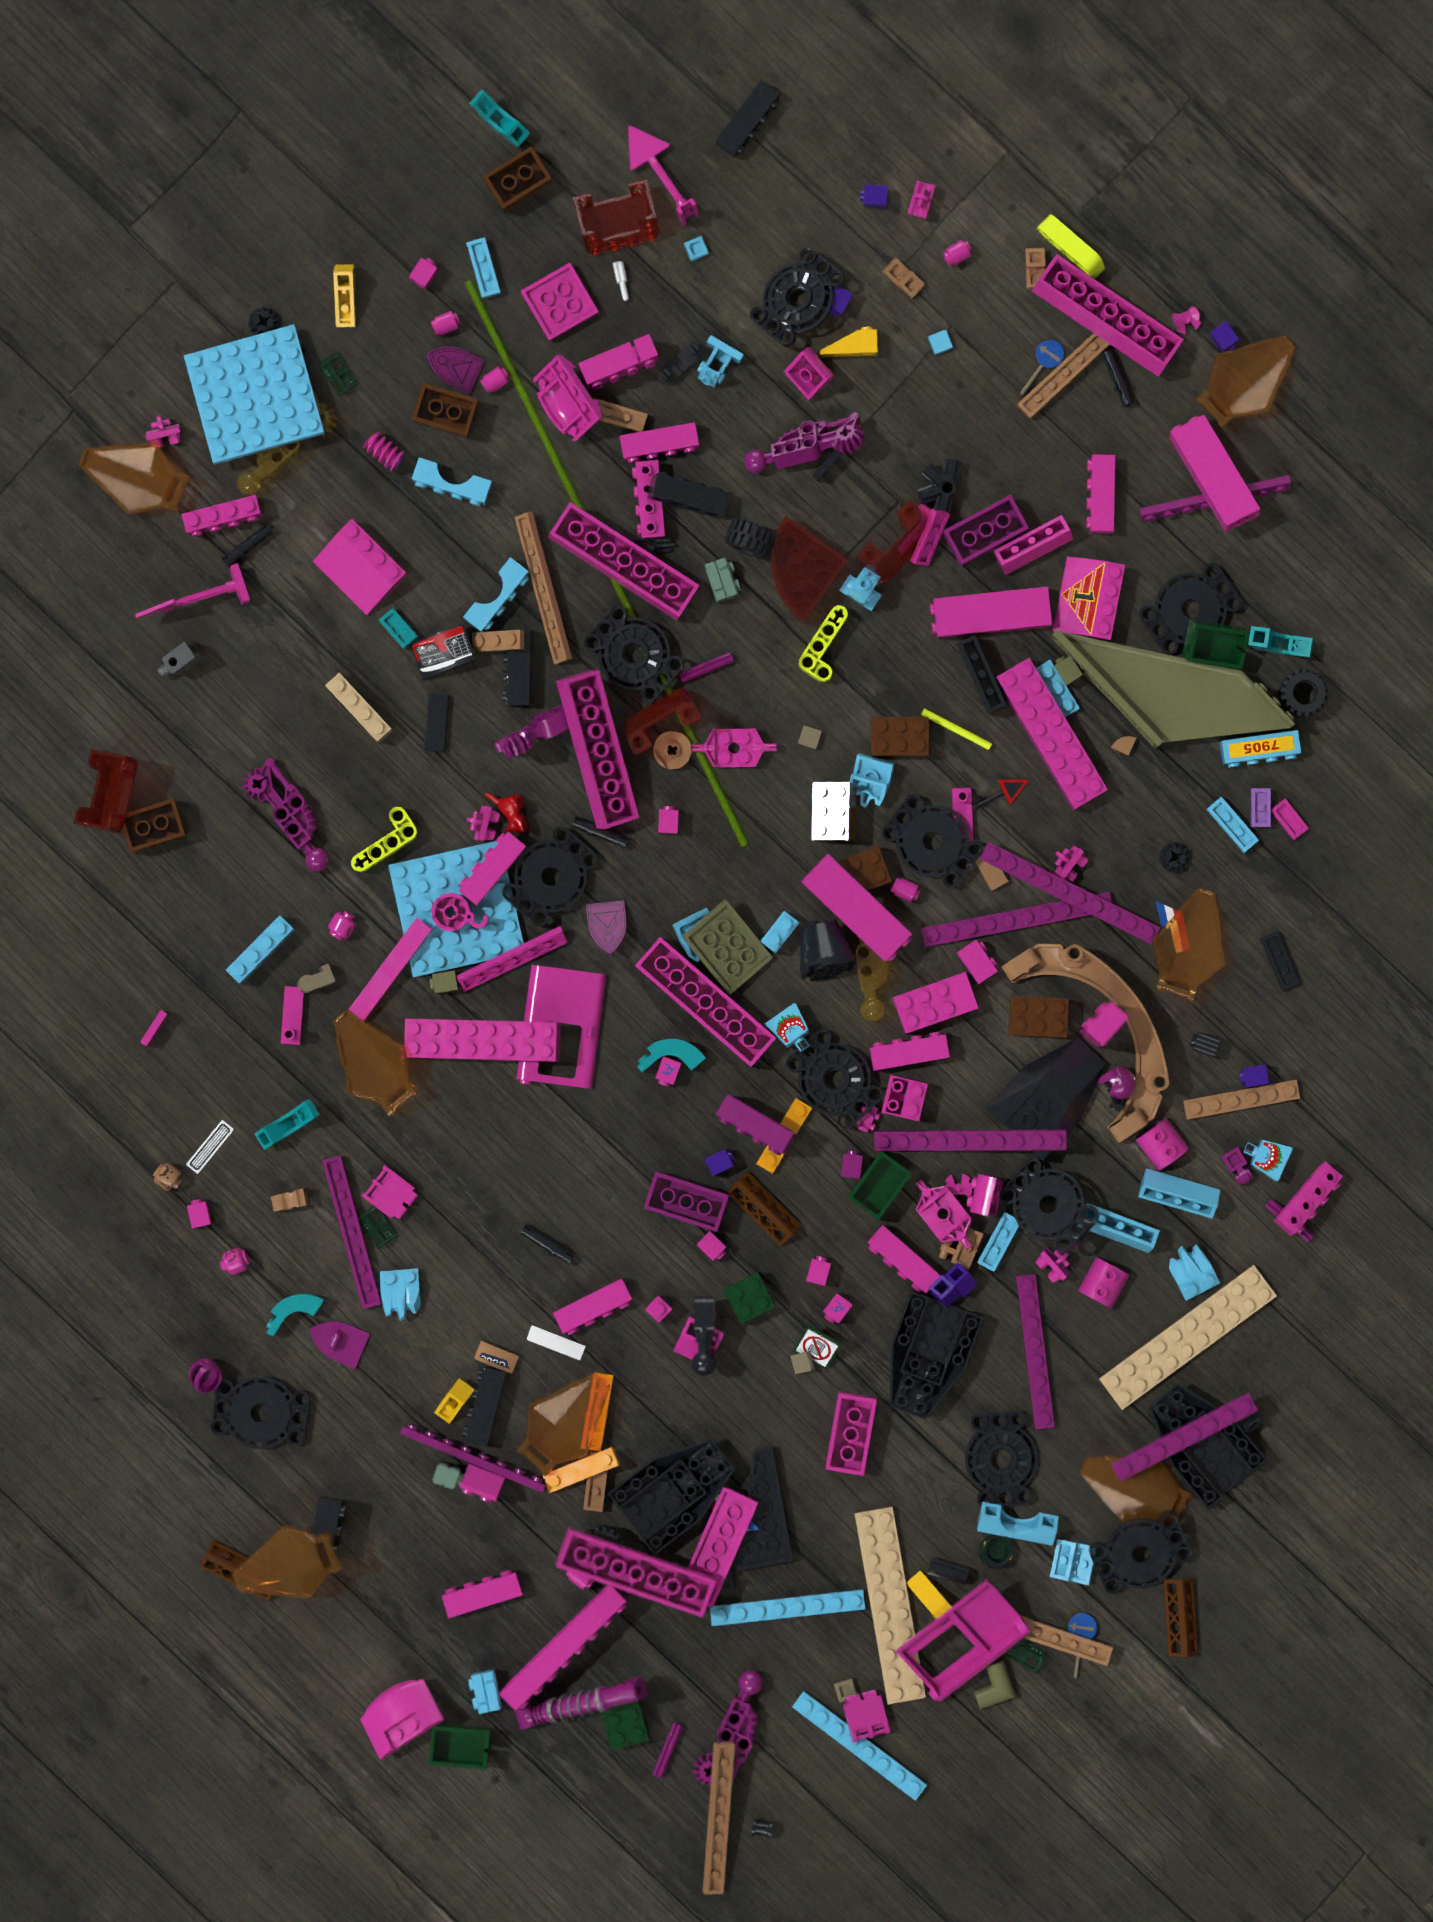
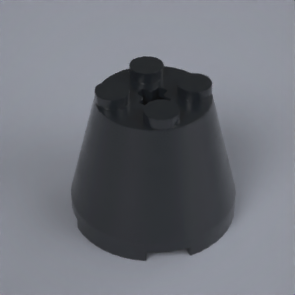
[800,919,858,981]

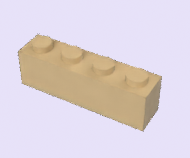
[325,673,393,743]

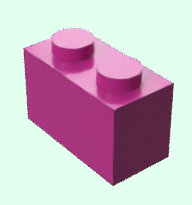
[956,940,998,985]

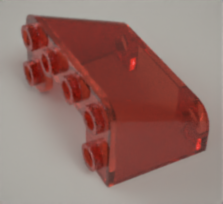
[573,179,660,255]
[855,499,927,583]
[623,688,705,756]
[73,749,138,833]

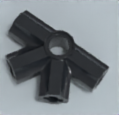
[917,458,961,519]

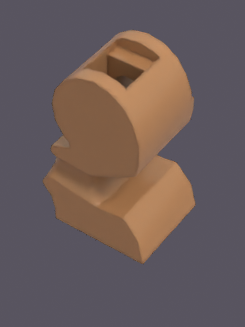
[270,1188,309,1212]

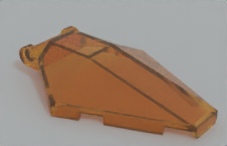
[1196,335,1295,428]
[79,442,191,515]
[1151,888,1225,1002]
[333,1011,419,1117]
[517,1372,610,1477]
[1079,1456,1192,1525]
[232,1525,343,1598]

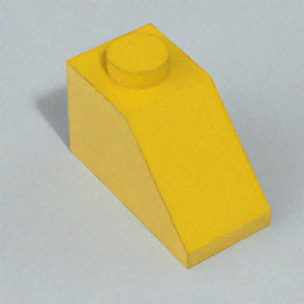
[434,1378,474,1424]

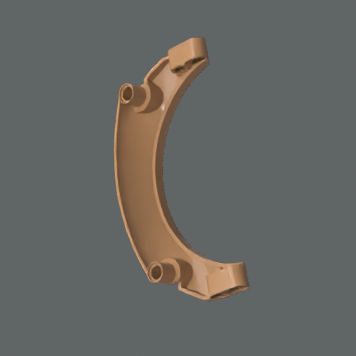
[1001,944,1169,1143]

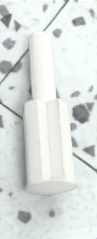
[612,261,629,301]

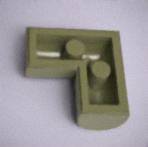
[973,1660,1016,1709]

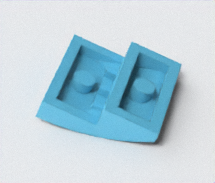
[1050,1539,1098,1585]

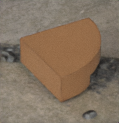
[1111,736,1136,756]

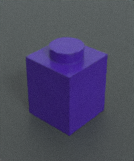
[860,184,888,209]
[825,287,853,317]
[1208,321,1239,353]
[1239,1065,1269,1087]
[704,1149,735,1176]
[944,1263,977,1298]
[929,1275,960,1309]

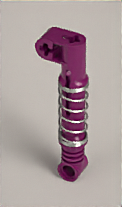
[515,1676,648,1729]

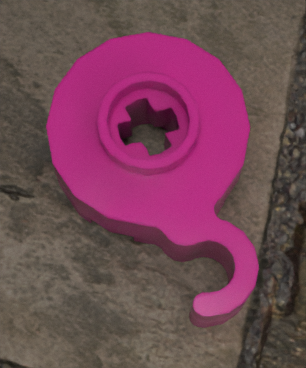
[431,893,488,932]

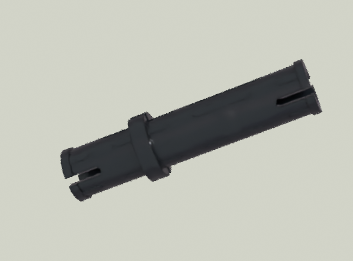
[1101,350,1134,407]
[221,523,274,568]
[571,816,629,849]
[520,1224,575,1265]

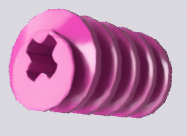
[362,431,404,472]

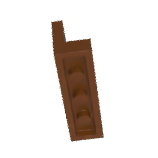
[726,1171,802,1247]
[200,1540,282,1602]
[1164,1577,1199,1657]

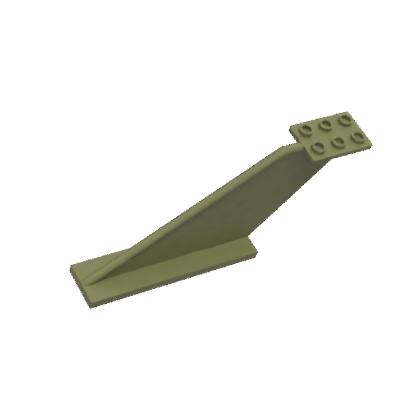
[1051,629,1295,749]

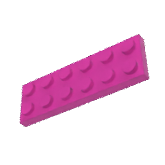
[688,1486,759,1608]

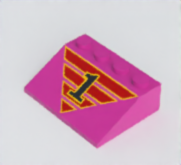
[1053,556,1125,642]

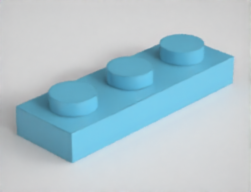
[466,237,501,299]
[1036,660,1080,718]
[1206,797,1259,853]
[977,1212,1021,1272]

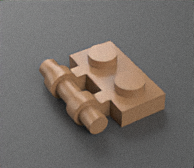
[939,1228,983,1269]

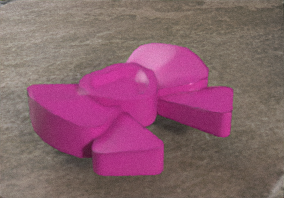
[1172,306,1201,334]
[945,1174,972,1197]

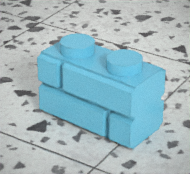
[760,911,799,954]
[468,1669,502,1714]

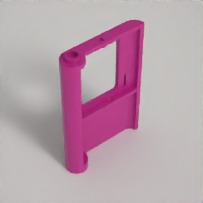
[516,965,607,1089]
[895,1580,1032,1702]

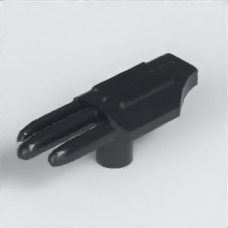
[633,538,675,555]

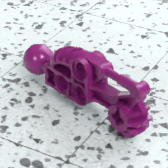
[744,412,865,473]
[493,693,609,758]
[242,758,329,872]
[693,1670,763,1788]

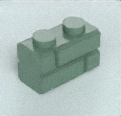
[704,558,741,603]
[433,1462,464,1489]

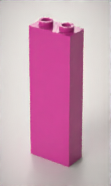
[1170,415,1260,533]
[930,587,1052,639]
[801,854,911,962]

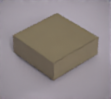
[798,725,822,750]
[790,1351,815,1374]
[834,1678,857,1703]

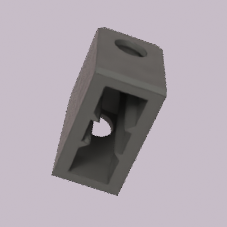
[157,641,204,678]

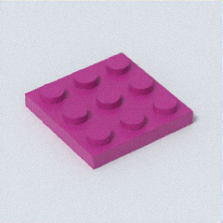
[520,263,599,341]

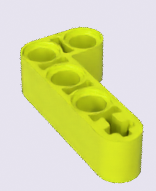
[1037,214,1105,279]
[799,605,848,683]
[351,807,418,872]

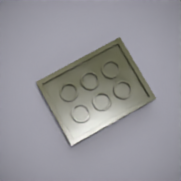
[681,899,773,995]

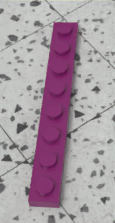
[1139,475,1291,522]
[322,1156,382,1309]
[1016,1274,1055,1430]
[1111,1392,1258,1482]
[400,1424,546,1493]

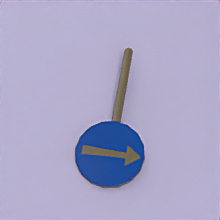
[1020,340,1064,395]
[1068,1613,1097,1678]

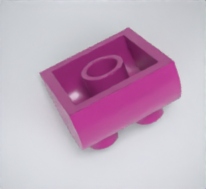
[784,347,834,400]
[1136,1117,1189,1171]
[967,1174,1005,1218]
[1078,1257,1130,1309]

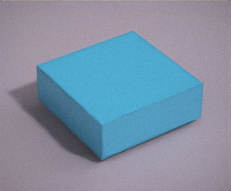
[684,236,709,262]
[928,330,953,355]

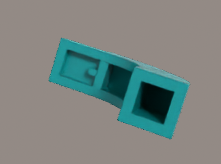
[1248,626,1314,658]
[637,1039,706,1072]
[255,1098,319,1150]

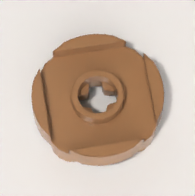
[654,731,691,770]

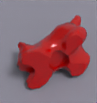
[484,793,529,834]

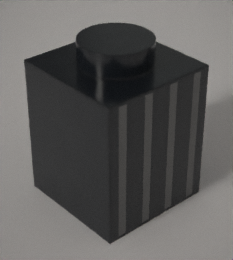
[1190,1032,1221,1058]

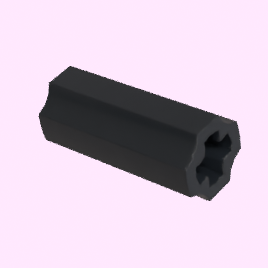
[927,1557,969,1585]

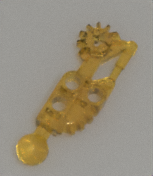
[237,392,337,495]
[844,897,893,1022]

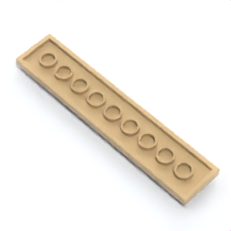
[1099,1265,1276,1410]
[854,1507,926,1704]

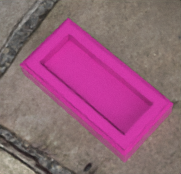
[1271,798,1309,840]
[141,1010,169,1047]

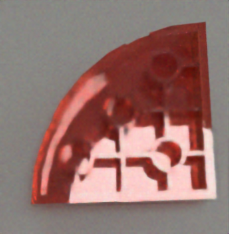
[771,516,848,624]

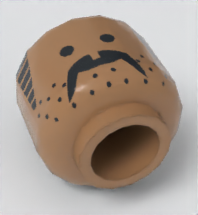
[153,1163,182,1191]

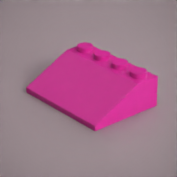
[313,519,407,615]

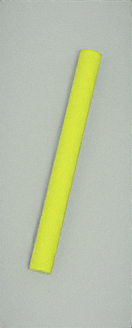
[921,708,992,750]

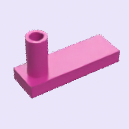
[910,504,950,566]
[952,788,974,846]
[281,986,304,1045]

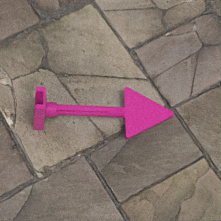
[628,126,700,227]
[135,563,250,618]

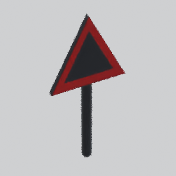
[972,780,1029,810]

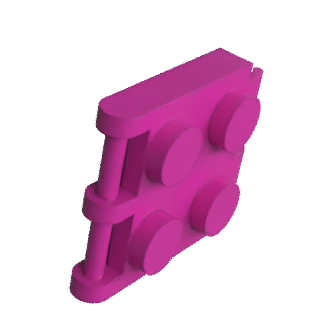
[361,1165,418,1220]
[843,1690,890,1743]

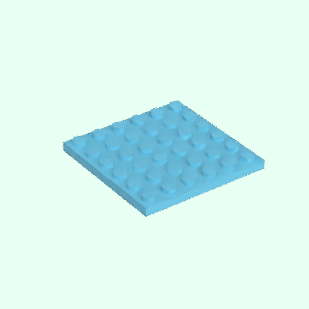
[184,324,325,465]
[388,841,524,977]

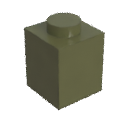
[1054,655,1083,686]
[429,971,459,994]

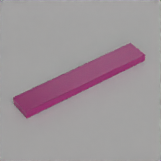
[348,918,433,1021]
[456,926,568,992]

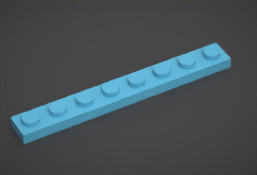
[710,1589,865,1626]
[792,1691,927,1801]

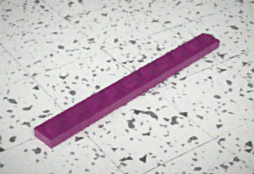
[980,842,1160,945]
[921,892,1112,947]
[874,1129,1067,1151]

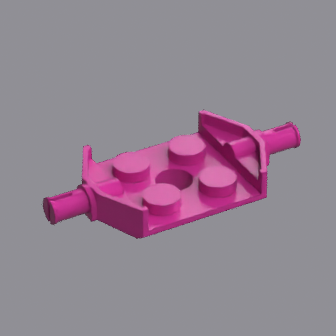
[692,728,776,767]
[916,1179,973,1250]

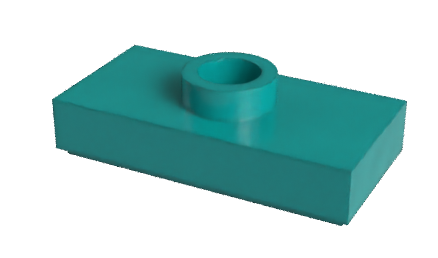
[379,608,418,649]

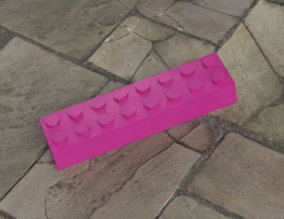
[1032,254,1184,377]
[548,502,699,621]
[995,658,1108,810]
[556,670,639,829]
[635,937,776,1067]
[404,1019,561,1062]
[555,1527,716,1617]
[499,1585,627,1711]

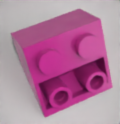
[881,1075,928,1121]
[673,1316,724,1360]
[460,1463,505,1503]

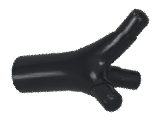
[1107,1089,1124,1111]

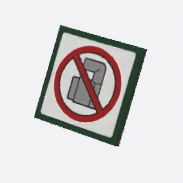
[793,1325,842,1369]

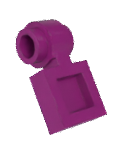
[1221,1147,1253,1186]

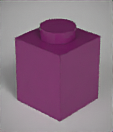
[840,1150,863,1179]

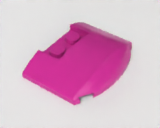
[533,354,602,442]
[360,1679,444,1760]

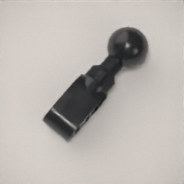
[691,1297,716,1376]

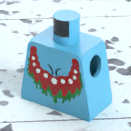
[765,1003,810,1052]
[1243,1140,1293,1181]

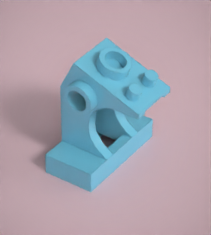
[697,335,744,387]
[839,567,882,611]

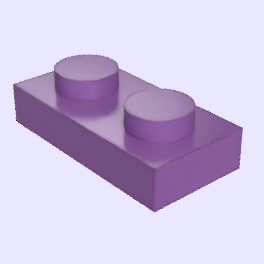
[1251,788,1271,827]

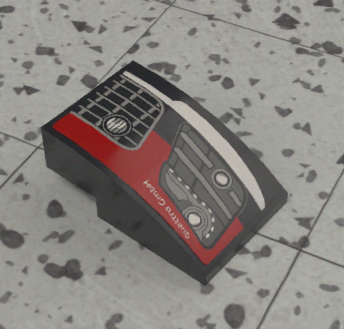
[410,623,477,680]

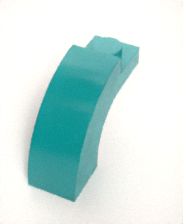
[469,89,530,147]
[266,1294,325,1336]

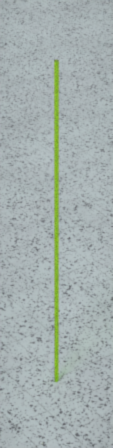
[464,280,748,847]

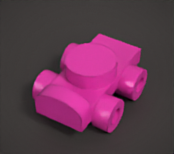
[856,1106,880,1133]

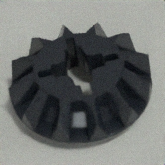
[248,307,279,335]
[1160,842,1191,873]

